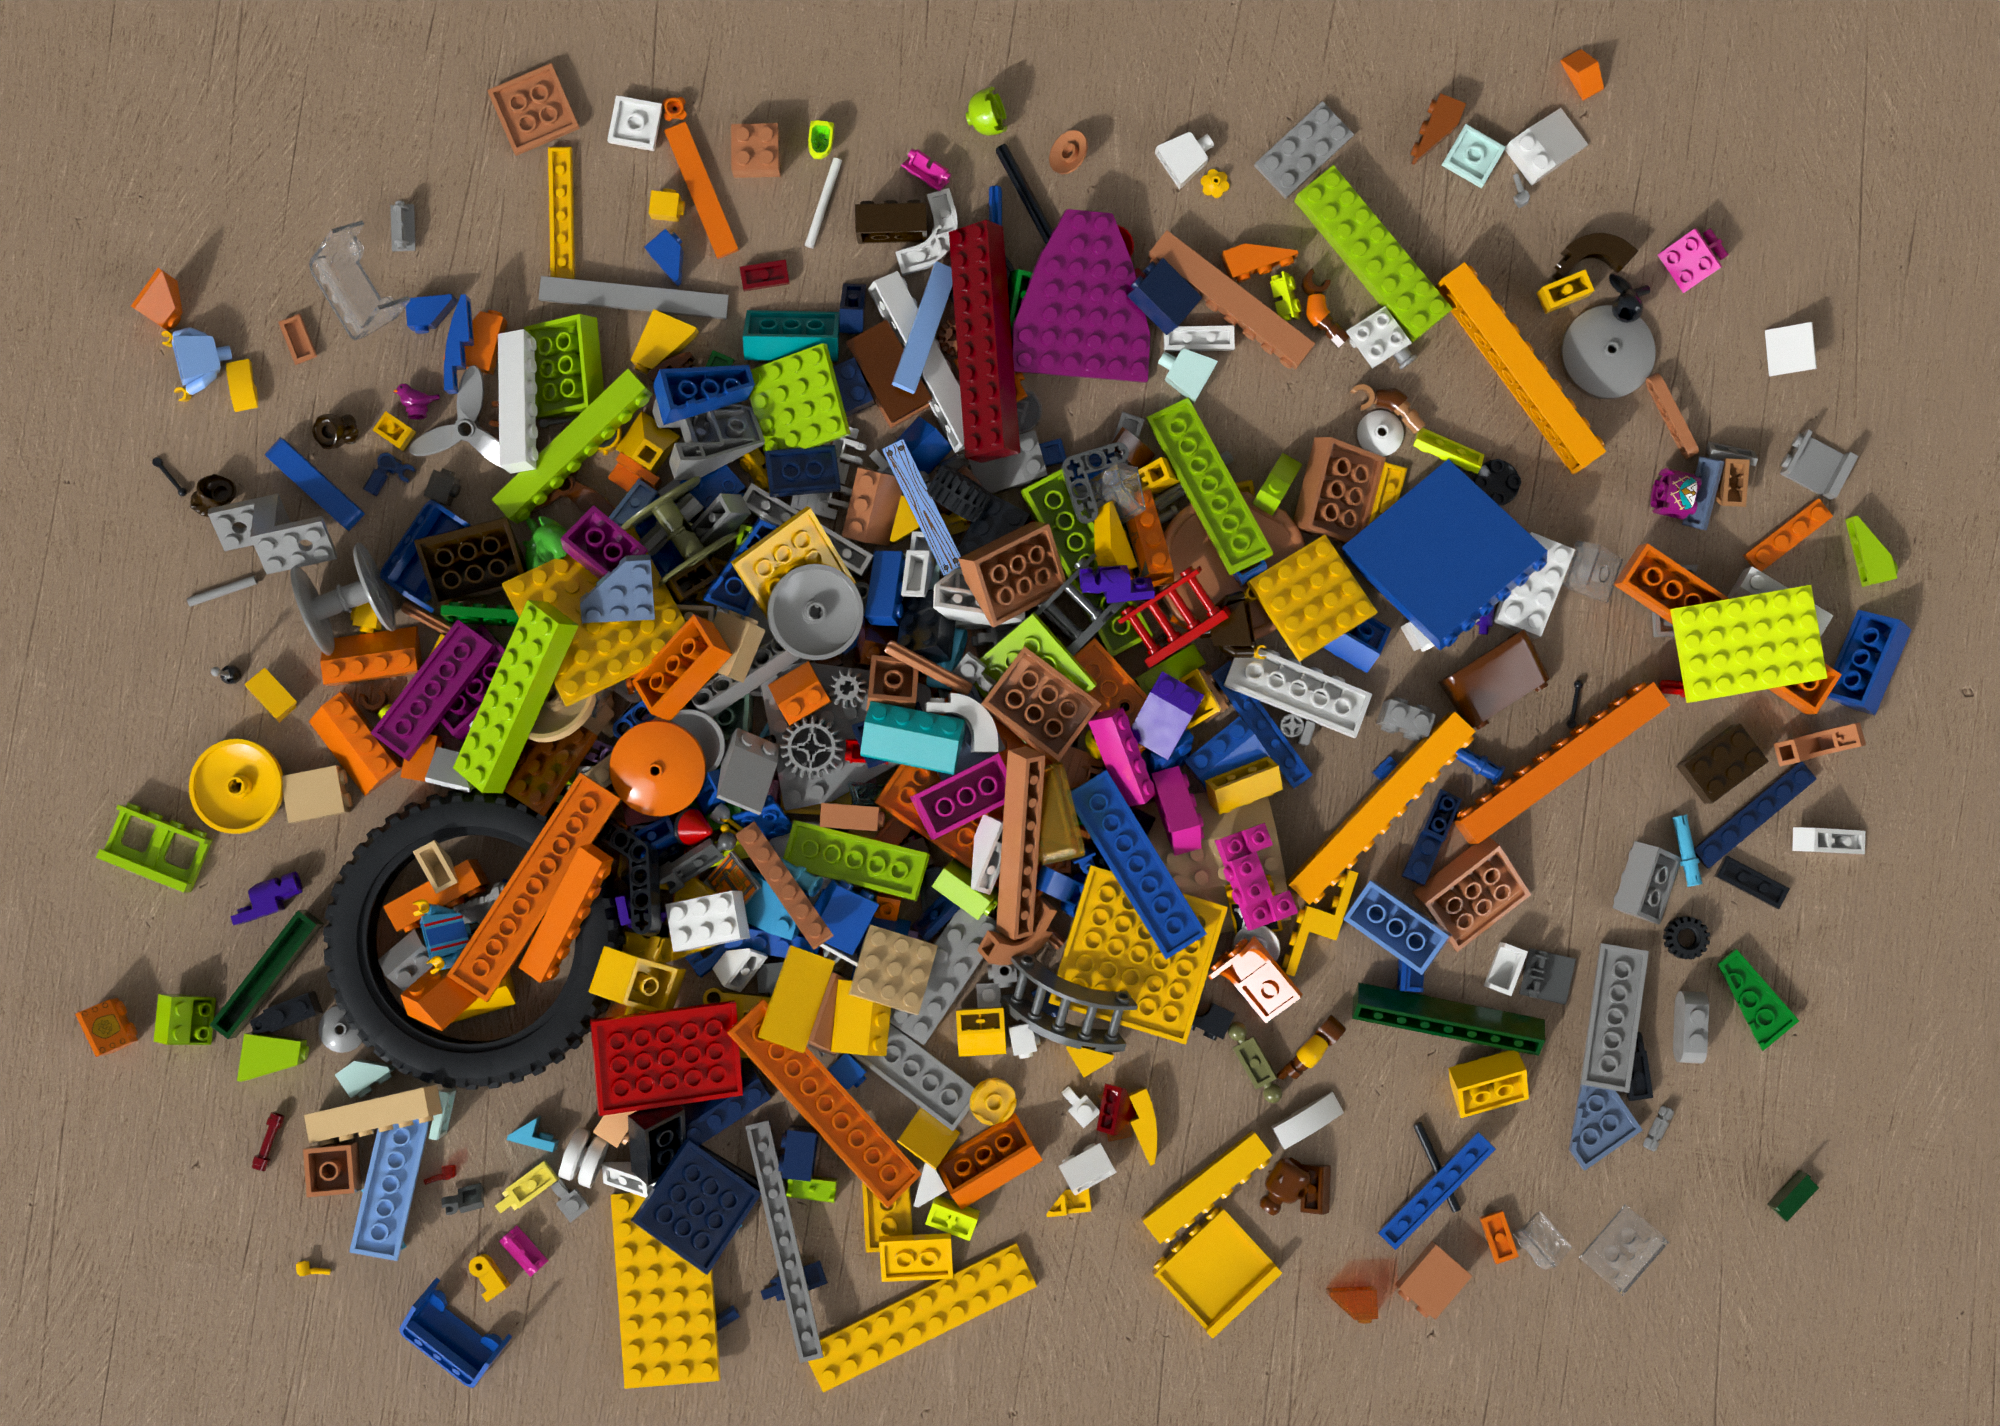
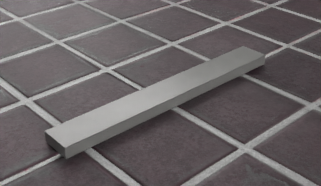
[539,276,729,320]

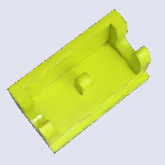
[925,1196,980,1241]

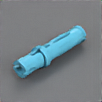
[1672,815,1703,887]

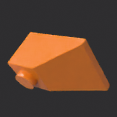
[131,268,183,331]

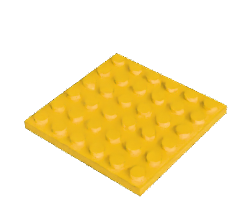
[502,528,686,707]
[1048,865,1228,1045]

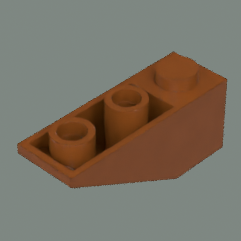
[1410,93,1466,165]

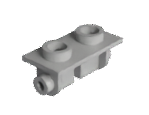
[390,201,416,252]

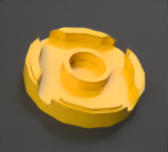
[970,1078,1017,1126]

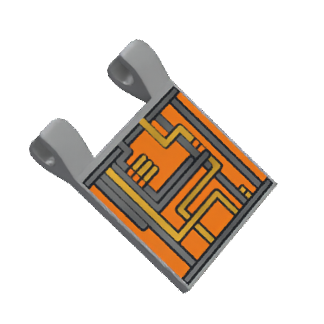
[703,850,761,905]

